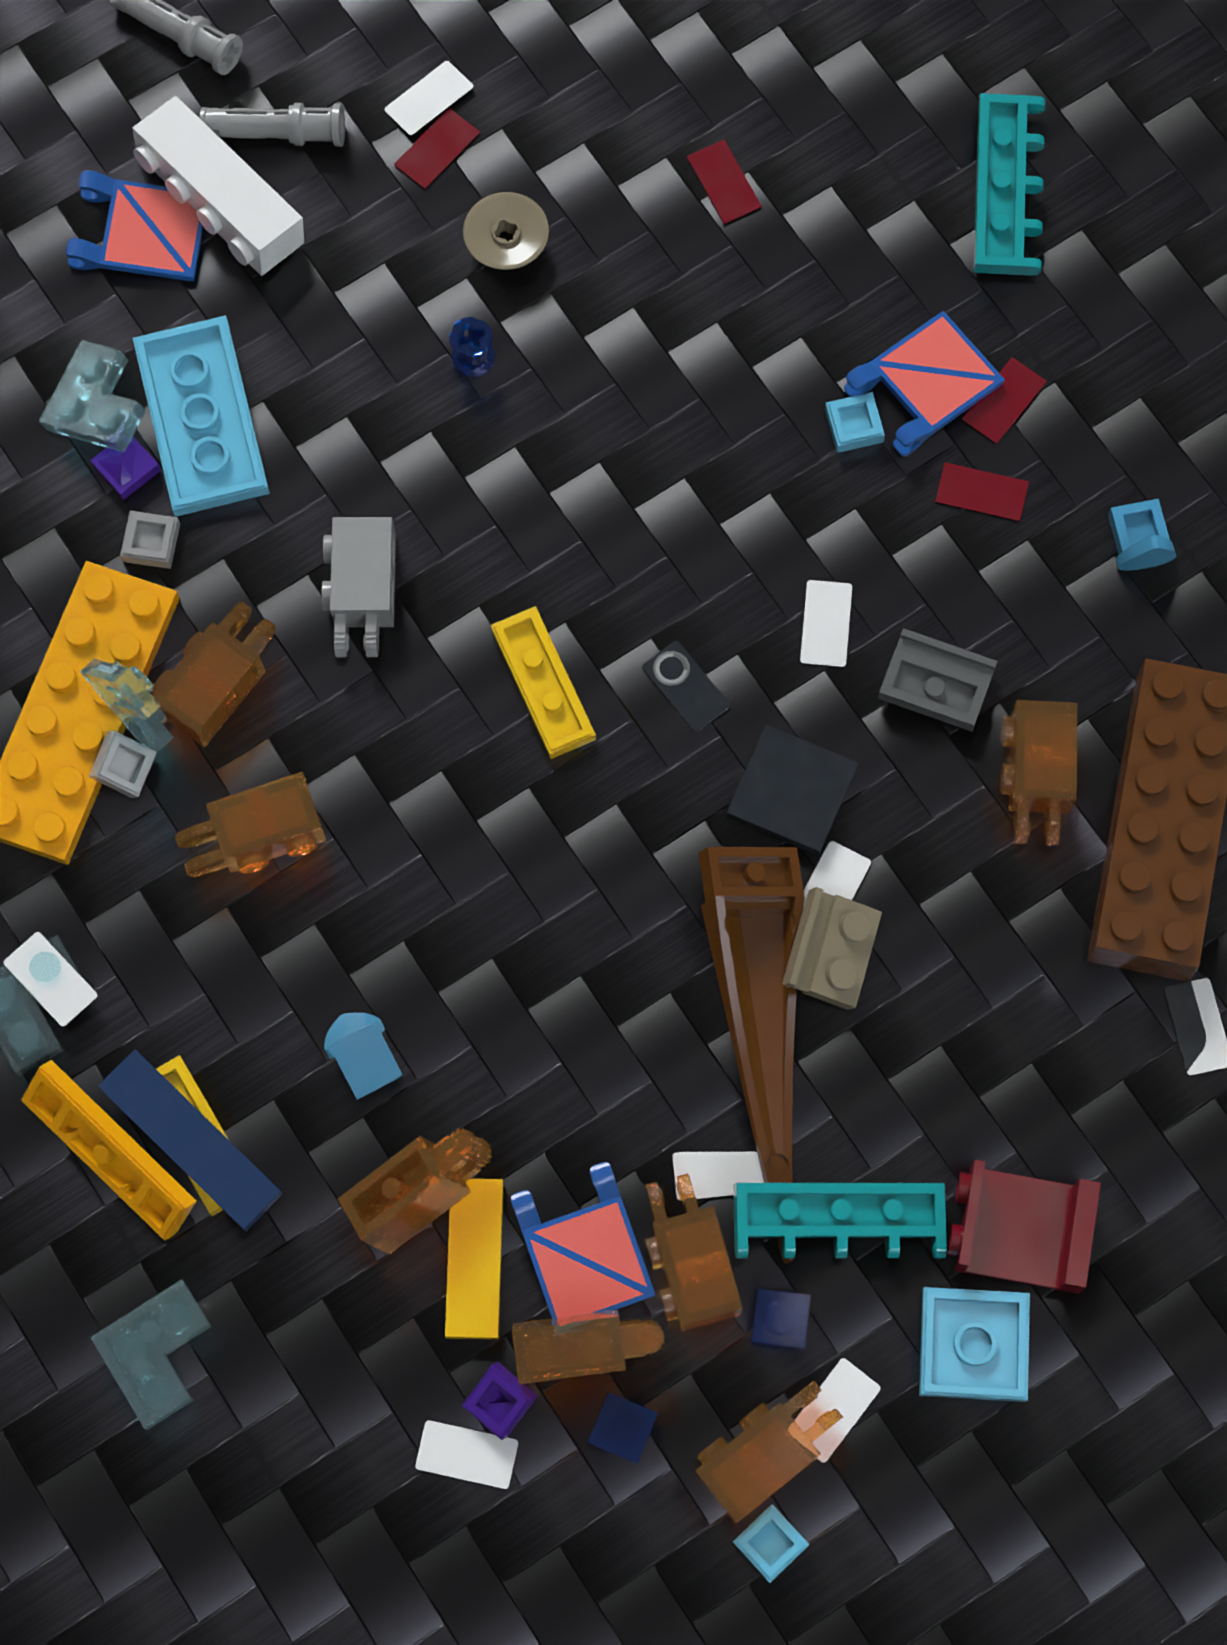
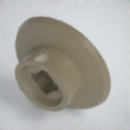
[463,192,549,270]

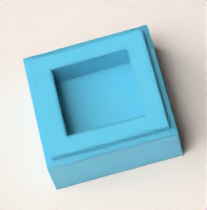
[825,392,885,453]
[733,1504,809,1583]

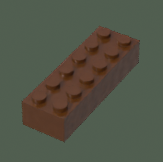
[1087,658,1227,982]

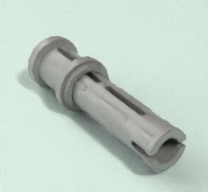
[109,0,243,75]
[200,103,345,147]

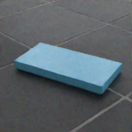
[133,315,270,517]

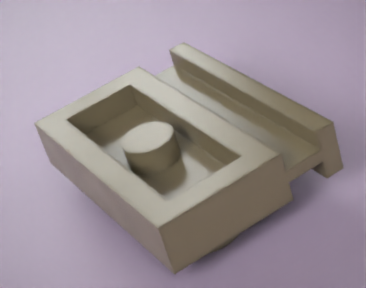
[782,887,882,1010]

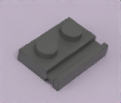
[878,628,998,732]

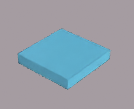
[919,1287,1030,1402]

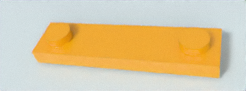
[21,1060,197,1241]

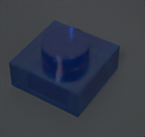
[751,1289,810,1350]
[588,1392,658,1465]

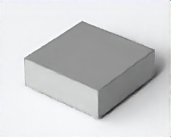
[120,511,180,569]
[89,730,157,798]

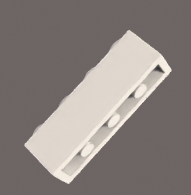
[132,96,304,276]

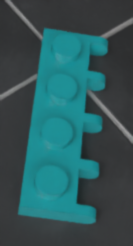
[973,93,1045,276]
[733,1183,947,1258]

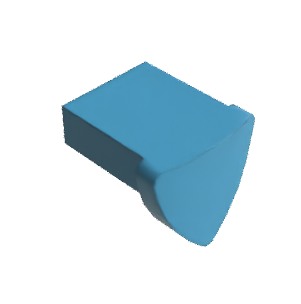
[1108,499,1176,571]
[324,1012,403,1100]

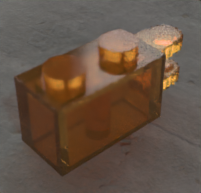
[150,601,276,748]
[1000,700,1077,846]
[175,771,326,877]
[338,1129,492,1254]
[645,1173,743,1332]
[512,1310,665,1384]
[695,1381,843,1525]

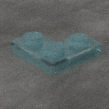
[39,340,146,452]
[79,659,174,751]
[0,935,83,1077]
[90,1279,212,1430]

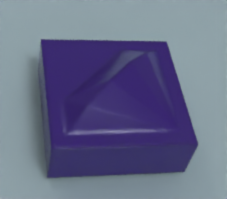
[90,431,161,501]
[462,1362,538,1440]

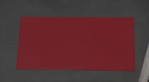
[394,108,480,189]
[687,140,762,224]
[962,357,1047,444]
[935,462,1029,521]

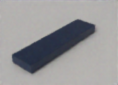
[98,1049,283,1231]

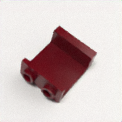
[947,1160,1101,1294]

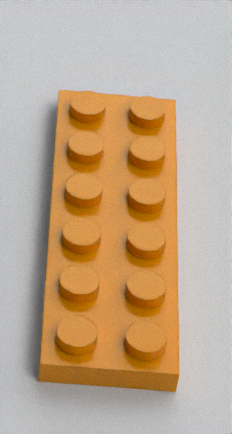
[0,561,180,865]

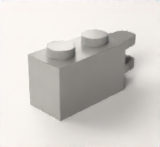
[322,517,396,657]

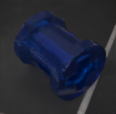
[449,317,495,377]

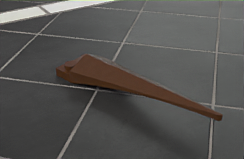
[698,847,804,1264]

